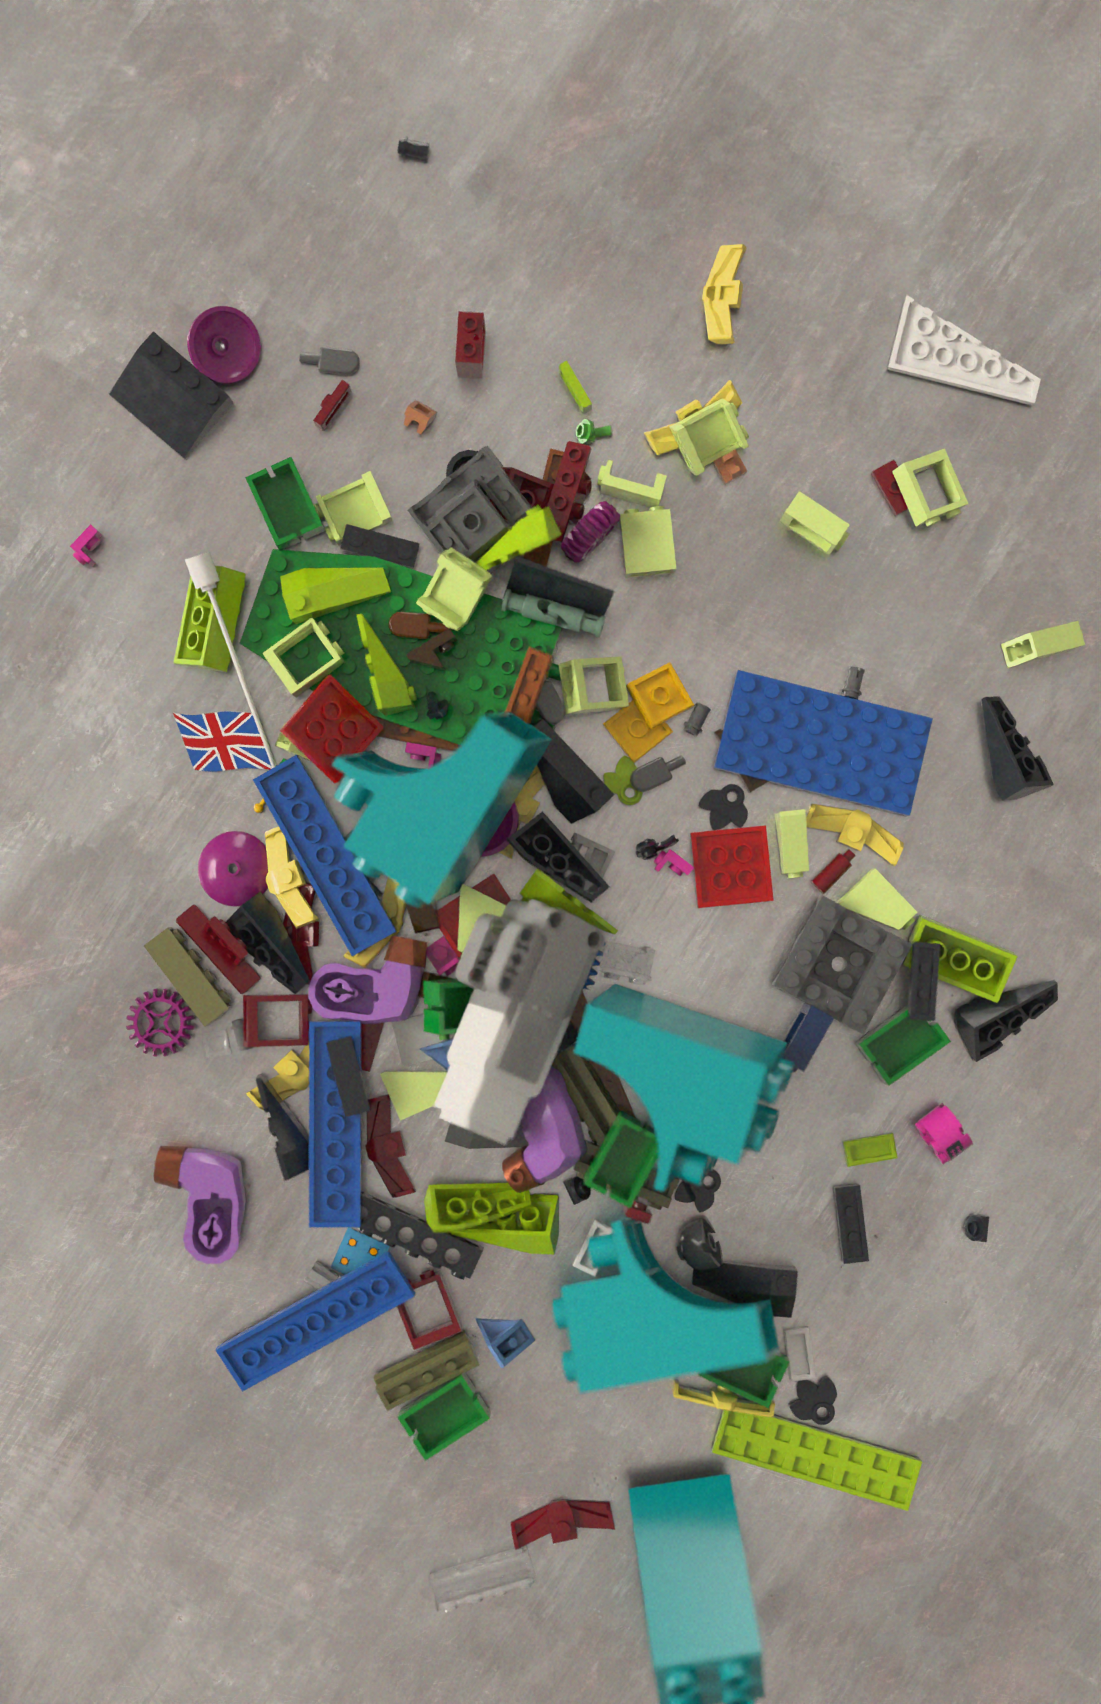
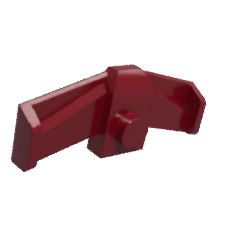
[283,883,319,985]
[365,1094,416,1198]
[511,1499,615,1550]

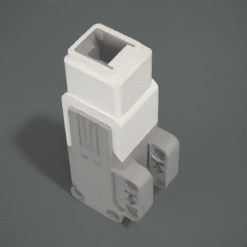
[433,899,605,1145]

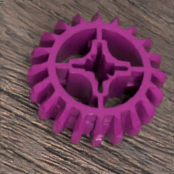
[561,501,620,563]
[126,989,195,1057]

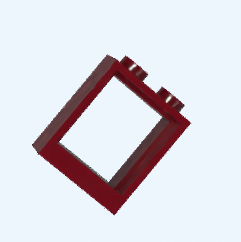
[455,311,486,379]
[243,994,312,1047]
[397,1269,462,1350]

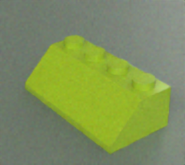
[174,566,246,672]
[902,914,1018,1003]

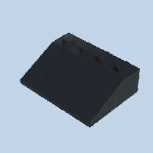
[109,331,234,459]
[503,556,614,617]

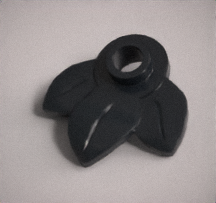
[698,784,748,830]
[636,835,679,860]
[674,1169,721,1213]
[790,1377,837,1425]

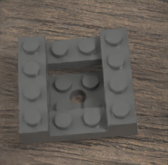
[407,446,534,574]
[772,895,913,1034]

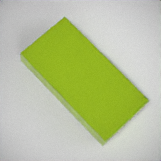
[559,360,592,414]
[842,1133,898,1167]

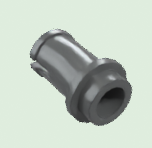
[842,666,865,700]
[684,703,711,736]
[230,1018,253,1051]

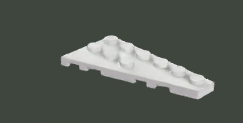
[888,295,1041,406]

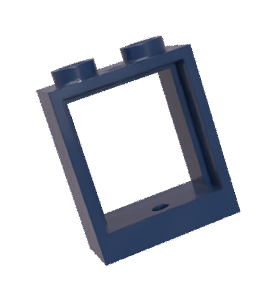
[783,1003,834,1073]

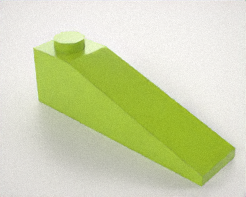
[476,505,562,570]
[280,568,391,624]
[357,614,417,716]
[519,869,618,935]
[424,1183,531,1233]
[451,1194,559,1255]

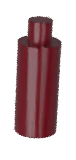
[811,849,856,894]

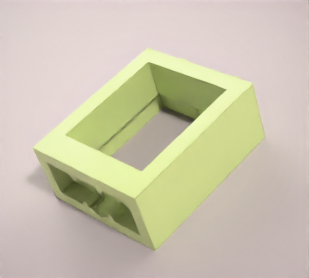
[892,449,968,527]
[780,491,850,555]
[263,618,345,697]
[558,657,629,714]

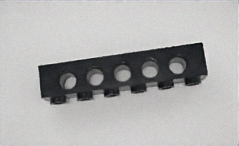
[358,1191,484,1280]

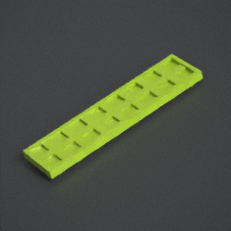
[712,1410,922,1511]

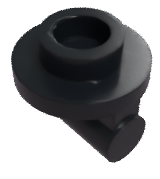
[426,691,450,720]
[563,1176,591,1205]
[965,1215,989,1242]

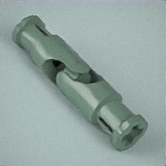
[501,589,606,638]

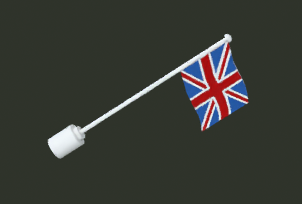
[173,552,276,772]

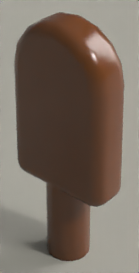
[388,612,449,639]

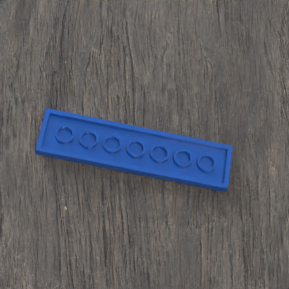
[253,755,397,956]
[309,1021,361,1228]
[215,1251,416,1392]

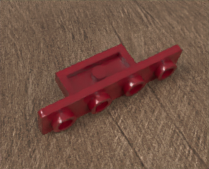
[547,441,592,543]
[176,905,260,994]

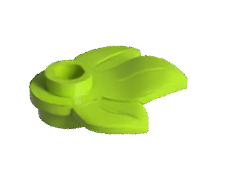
[603,755,643,805]

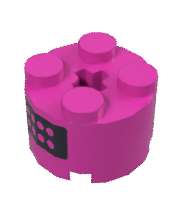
[914,1103,973,1164]

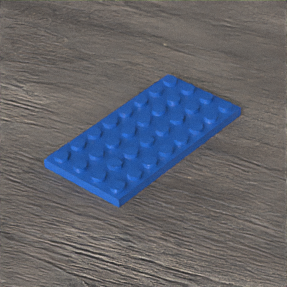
[714,670,933,816]

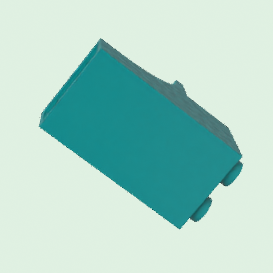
[333,712,552,907]
[574,984,794,1192]
[552,1219,780,1393]
[628,1474,765,1704]

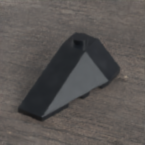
[981,696,1054,801]
[533,718,614,824]
[507,811,610,903]
[226,892,310,994]
[956,980,1058,1062]
[255,1073,309,1181]
[692,1261,798,1318]

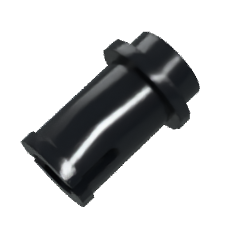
[397,136,430,160]

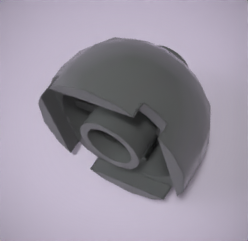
[677,1218,723,1271]

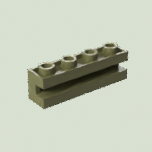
[144,927,232,1027]
[551,1043,620,1146]
[573,1139,680,1210]
[373,1330,479,1411]

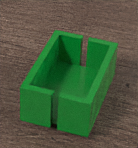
[245,457,326,550]
[424,978,474,1035]
[855,1005,951,1086]
[584,1110,659,1208]
[698,1352,790,1408]
[397,1373,491,1461]

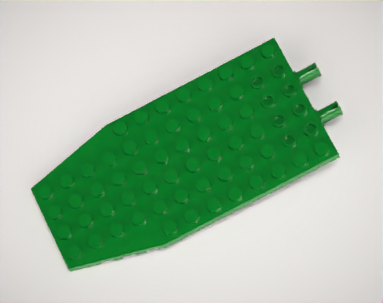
[240,549,562,746]

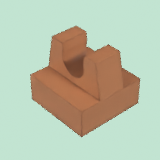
[404,400,437,434]
[713,449,747,485]

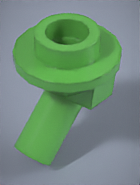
[576,419,613,444]

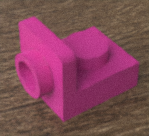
[70,524,102,567]
[405,742,441,768]
[654,849,694,876]
[426,936,460,976]

